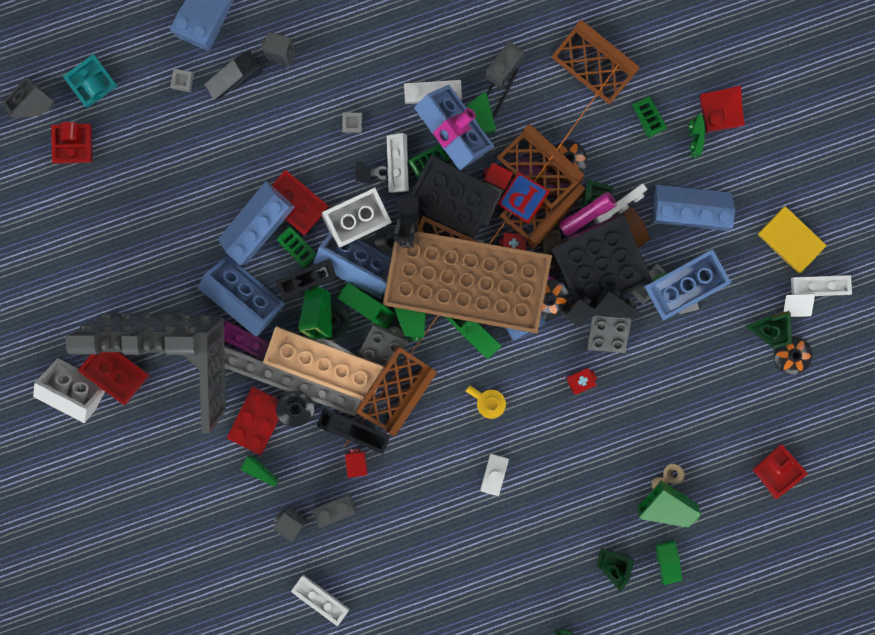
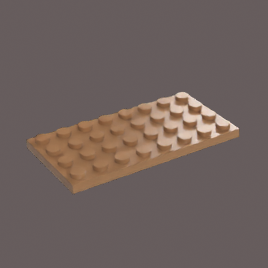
[383,232,552,334]

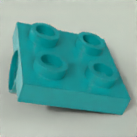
[63,54,118,109]

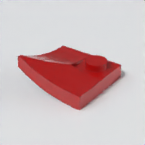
[699,85,745,133]
[752,444,808,499]

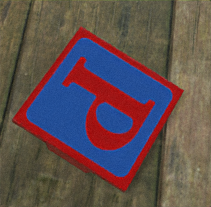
[498,172,550,224]

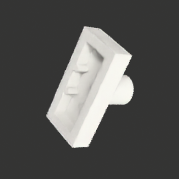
[480,453,509,496]

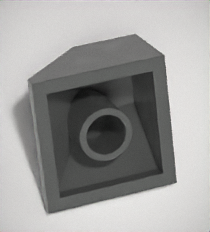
[2,76,54,118]

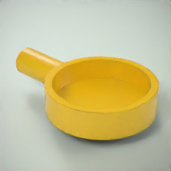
[466,385,506,419]

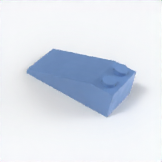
[170,0,234,52]
[644,249,731,321]

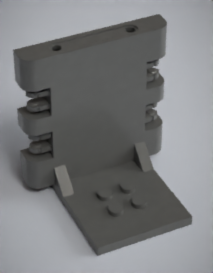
[65,312,226,433]

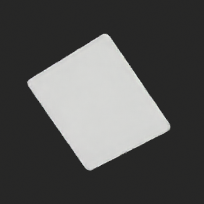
[784,294,815,317]

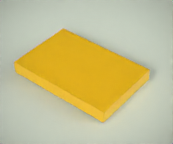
[757,206,827,274]

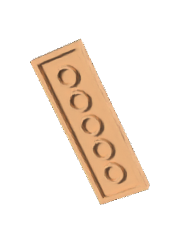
[263,326,384,400]

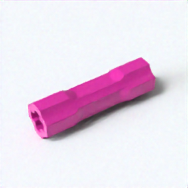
[559,192,617,237]

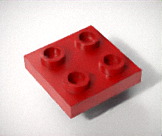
[51,122,93,164]

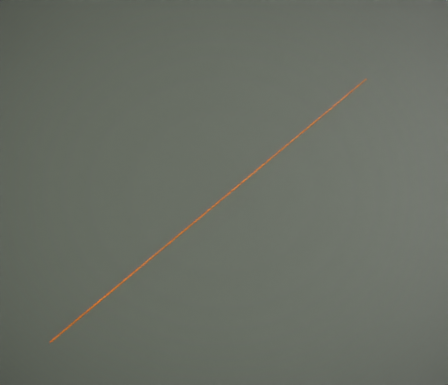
[343,65,618,448]

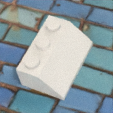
[321,188,392,248]
[33,358,105,423]

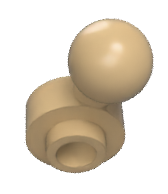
[651,464,685,489]

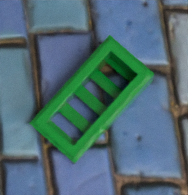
[632,96,668,139]
[408,144,450,179]
[276,227,316,268]
[241,455,280,487]

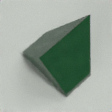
[582,180,613,209]
[745,311,792,349]
[596,548,634,592]

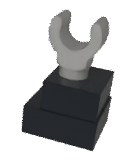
[356,162,386,184]

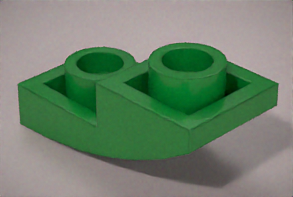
[687,114,705,158]
[656,540,682,585]

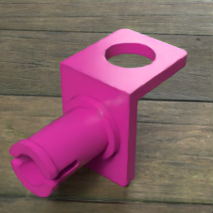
[433,108,476,148]

